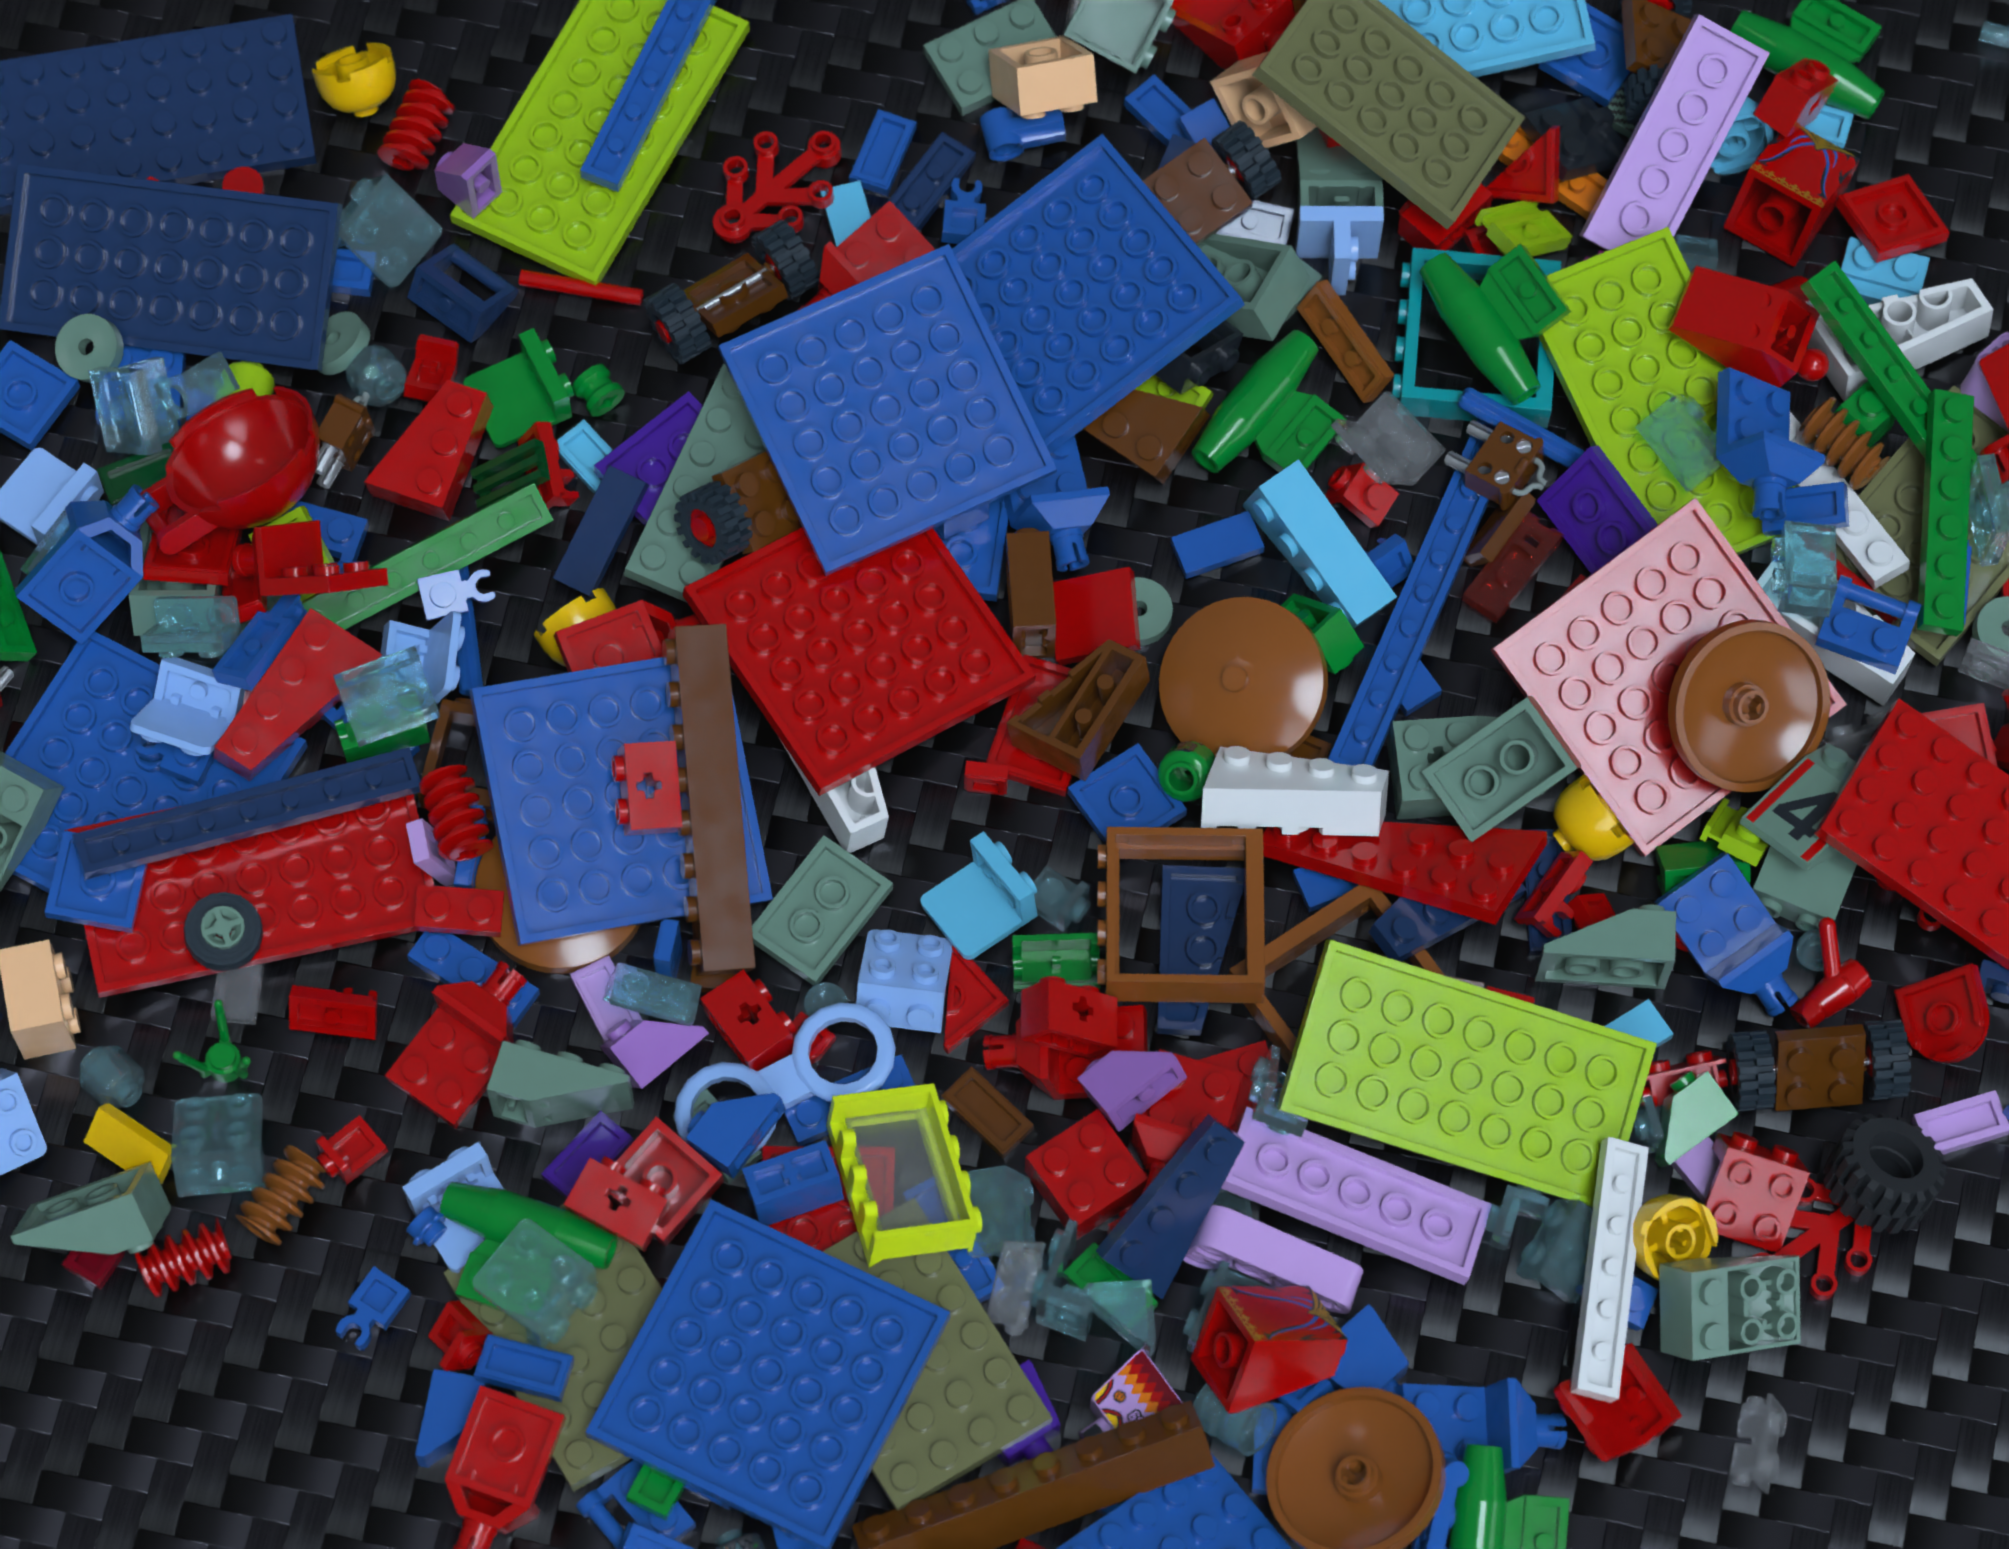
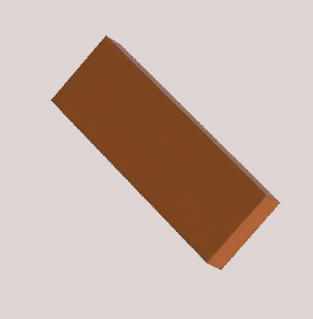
[1296,280,1395,403]

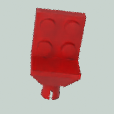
[797,201,936,311]
[232,520,388,596]
[553,600,702,673]
[385,961,527,1129]
[983,1005,1148,1100]
[1132,1049,1244,1195]
[444,1385,566,1549]

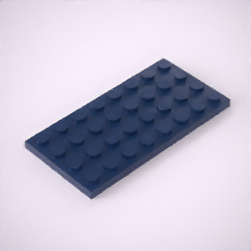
[0,14,317,215]
[0,164,343,371]

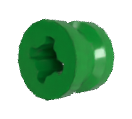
[572,364,625,417]

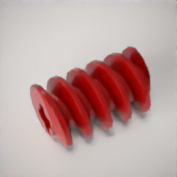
[377,79,455,171]
[419,765,494,861]
[134,1217,232,1298]

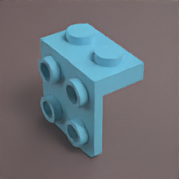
[920,831,1038,960]

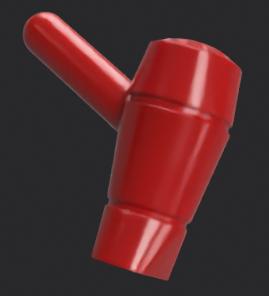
[1789,917,1872,1029]

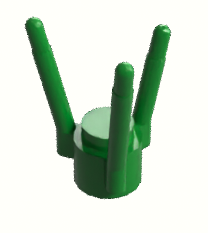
[173,999,251,1083]

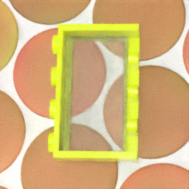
[826,1083,982,1268]

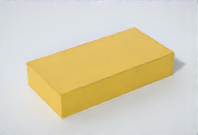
[84,1102,178,1184]

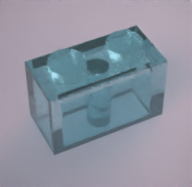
[1770,521,1837,617]

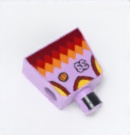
[1079,1348,1183,1439]

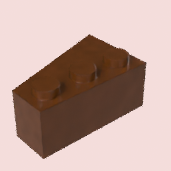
[1082,389,1210,484]
[1006,639,1150,781]

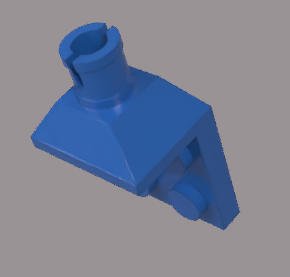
[1716,367,1825,521]
[1004,435,1110,572]
[14,484,159,644]
[1654,851,1798,1017]
[1396,1378,1567,1474]

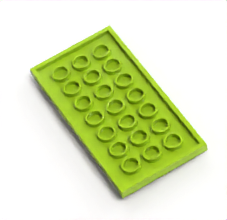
[450,0,750,286]
[1539,227,1795,555]
[1276,939,1657,1208]

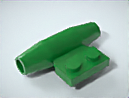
[1730,0,1885,119]
[1419,244,1572,405]
[1192,330,1347,473]
[440,1182,618,1324]
[1449,1444,1570,1549]

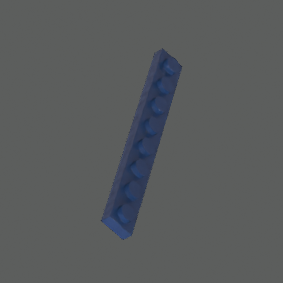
[72,747,420,880]

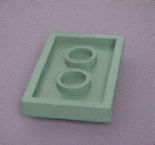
[923,0,1056,116]
[752,835,893,987]

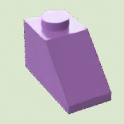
[434,143,502,219]
[600,1019,709,1089]
[1077,1051,1187,1132]

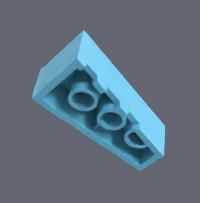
[1242,459,1397,629]

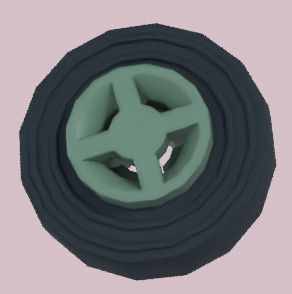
[183,892,263,972]

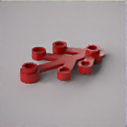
[713,131,842,243]
[1752,1178,1872,1300]

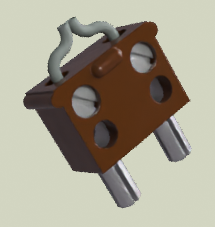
[315,391,375,489]
[1444,420,1547,510]

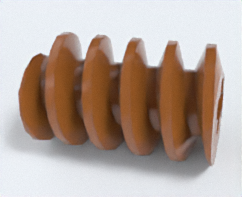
[1799,396,1890,490]
[235,1145,326,1246]

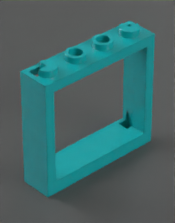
[1392,248,1561,428]

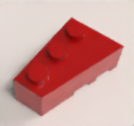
[364,380,493,521]

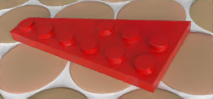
[1263,822,1547,925]

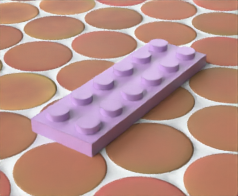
[1579,14,1770,251]
[1221,1107,1492,1285]

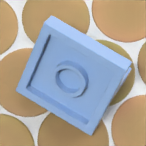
[1295,206,1384,295]

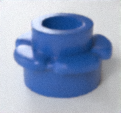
[406,1206,447,1247]

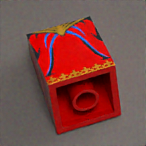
[1724,127,1860,267]
[1191,1286,1348,1414]

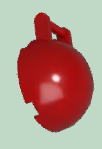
[140,386,320,555]

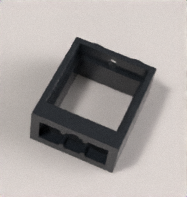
[1154,320,1243,395]

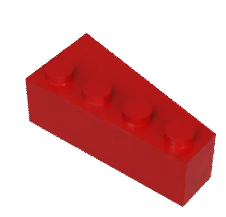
[214,608,383,781]

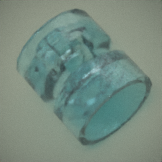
[1193,1383,1277,1456]

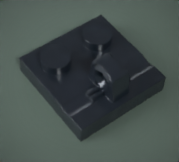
[1520,97,1626,182]

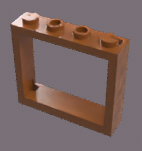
[1097,827,1265,1003]
[1229,885,1445,1065]

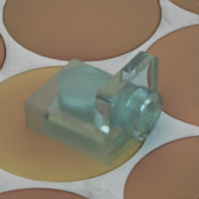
[1034,865,1091,932]

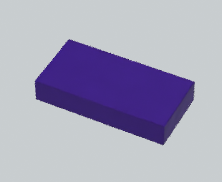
[541,1110,634,1199]

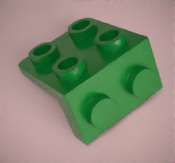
[464,328,574,448]

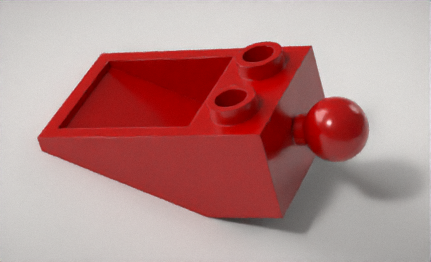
[1170,0,1295,70]
[1668,265,1829,388]

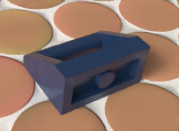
[407,243,519,343]

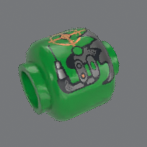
[1158,741,1215,802]

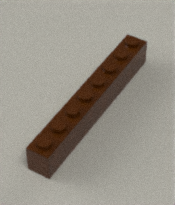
[662,624,755,976]
[851,1400,1215,1549]

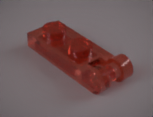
[1462,511,1564,624]

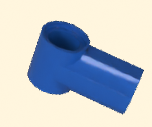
[979,107,1066,161]

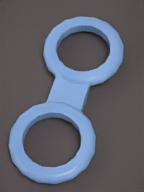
[674,1002,896,1156]

